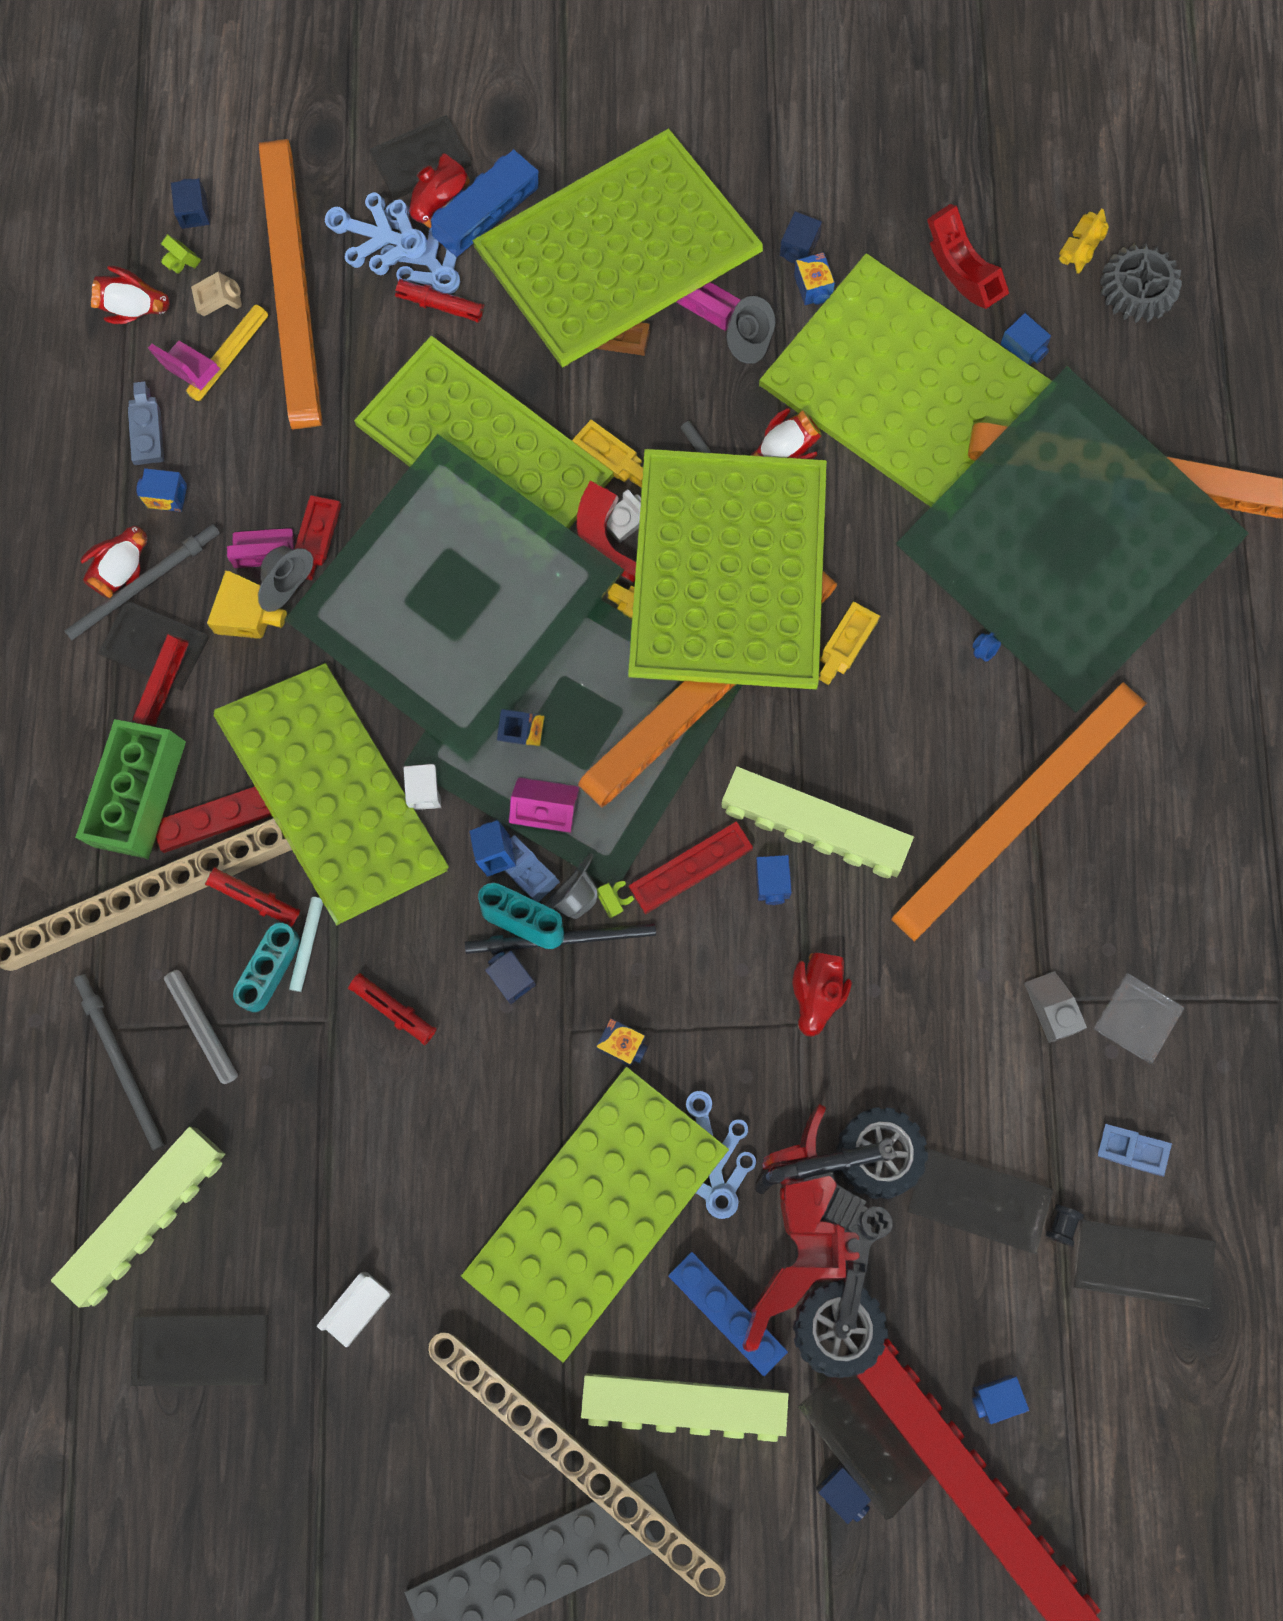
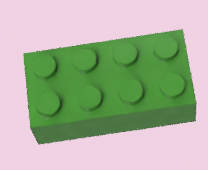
[75,719,186,859]

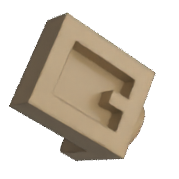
[191,272,242,316]

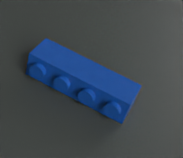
[431,149,539,258]
[668,1252,788,1376]

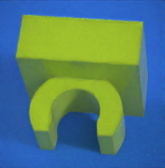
[161,234,202,274]
[597,881,634,918]

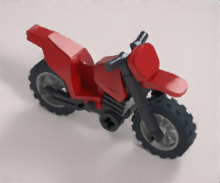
[742,1104,928,1378]

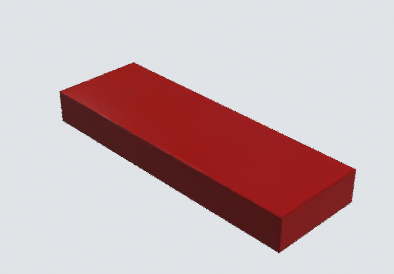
[132,635,189,726]

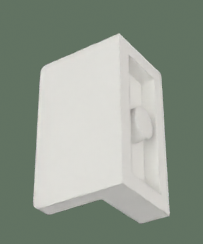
[317,1272,392,1347]

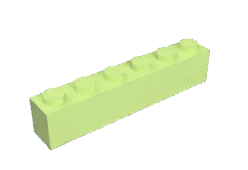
[722,766,914,878]
[51,1126,225,1308]
[581,1373,789,1442]

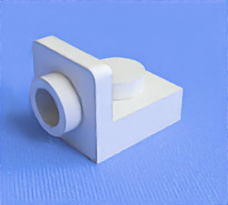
[607,489,641,544]

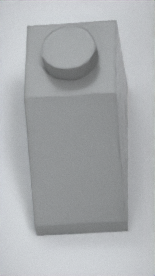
[1024,971,1087,1043]

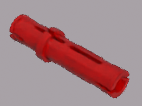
[395,278,484,323]
[205,867,300,927]
[348,973,437,1045]

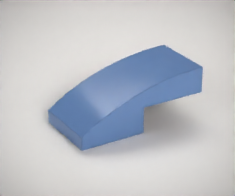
[504,835,560,902]
[1098,1124,1172,1177]

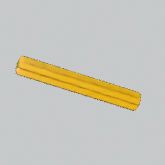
[186,305,268,401]

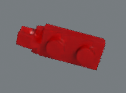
[295,495,341,581]

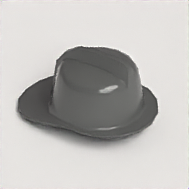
[726,296,776,364]
[258,545,313,612]
[545,853,598,919]

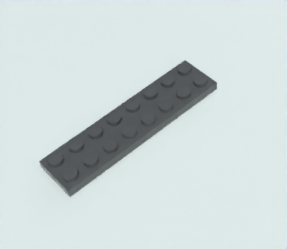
[404,1471,681,1621]

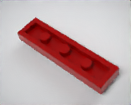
[156,787,272,853]
[628,821,753,914]

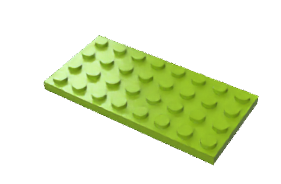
[354,336,614,565]
[214,663,449,925]
[461,1067,729,1363]

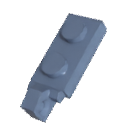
[128,381,164,465]

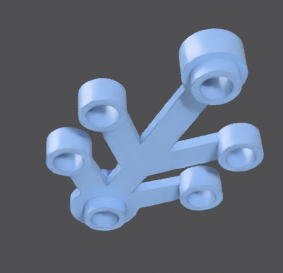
[325,192,427,275]
[380,203,460,294]
[686,1091,756,1219]

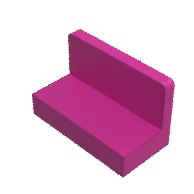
[676,282,740,331]
[148,341,220,391]
[227,528,294,568]
[509,778,579,833]

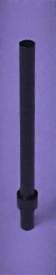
[465,923,656,955]

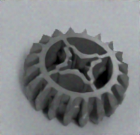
[1100,243,1182,323]

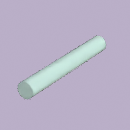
[289,897,323,992]

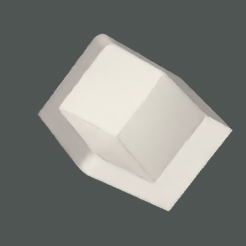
[404,764,441,810]

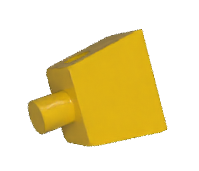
[207,571,287,639]

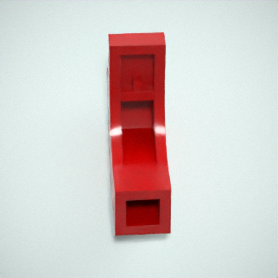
[927,204,1009,309]
[577,481,636,583]

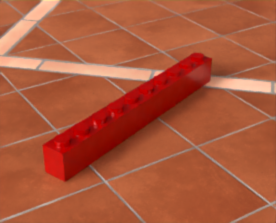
[856,1338,1101,1621]

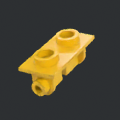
[1059,209,1108,274]

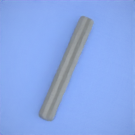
[164,970,238,1084]

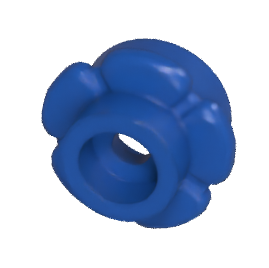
[972,632,1001,662]

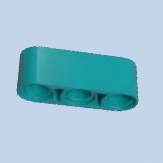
[478,883,564,949]
[233,923,300,1012]

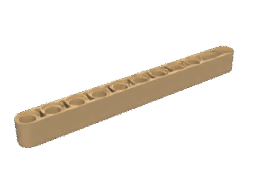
[0,819,292,971]
[428,1333,726,1597]

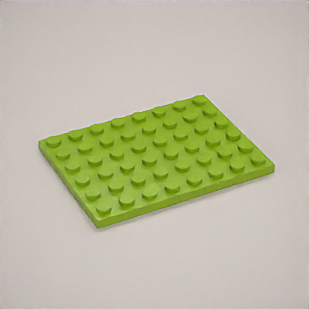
[472,128,763,368]
[759,253,1057,521]
[628,449,827,689]

